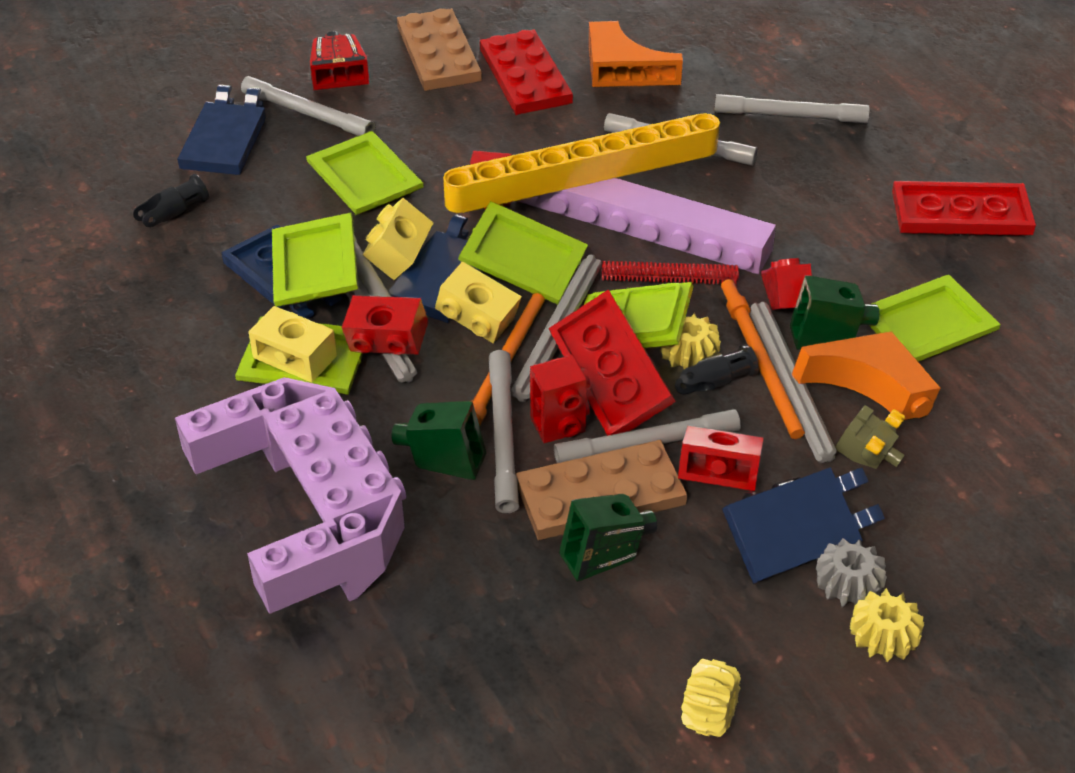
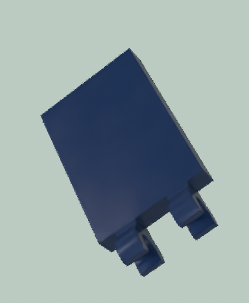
[177,85,266,175]
[388,214,486,323]
[221,225,342,319]
[722,467,885,584]

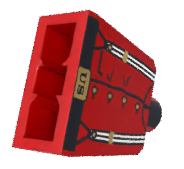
[310,31,369,90]

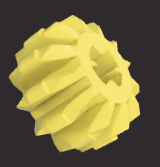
[661,312,721,369]
[850,588,924,662]
[681,659,741,737]

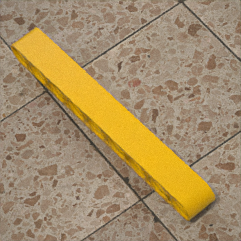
[443,113,720,213]

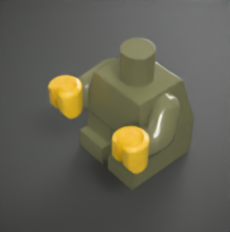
[835,405,905,469]

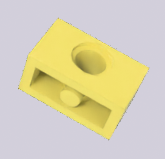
[363,198,433,280]
[435,261,522,344]
[248,306,337,383]

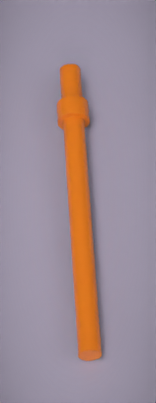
[721,279,805,439]
[473,293,545,426]

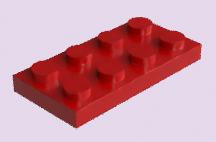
[480,29,573,115]
[892,181,1036,236]
[548,290,676,436]

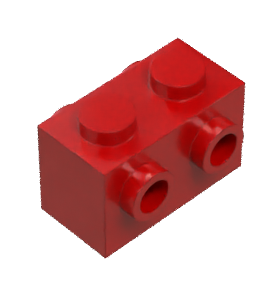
[530,355,591,444]

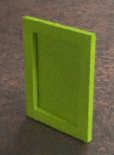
[306,131,423,215]
[458,201,588,304]
[272,213,358,307]
[869,274,1001,362]
[584,282,693,348]
[235,316,363,394]

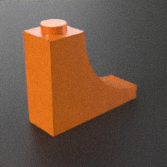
[589,21,683,87]
[792,331,940,420]

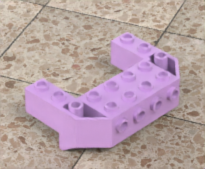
[175,377,406,614]

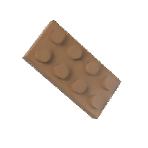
[397,8,482,91]
[515,440,687,540]

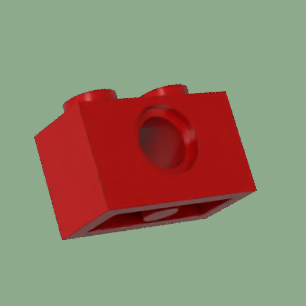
[341,295,429,355]
[678,426,764,491]

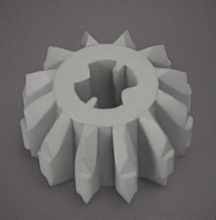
[816,538,887,607]

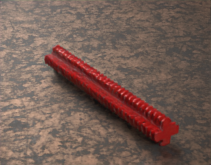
[602,261,739,285]

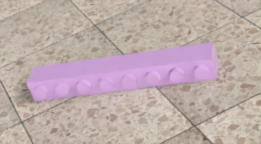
[517,178,776,274]

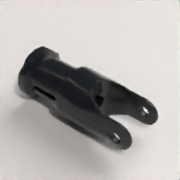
[133,174,209,228]
[675,344,759,395]

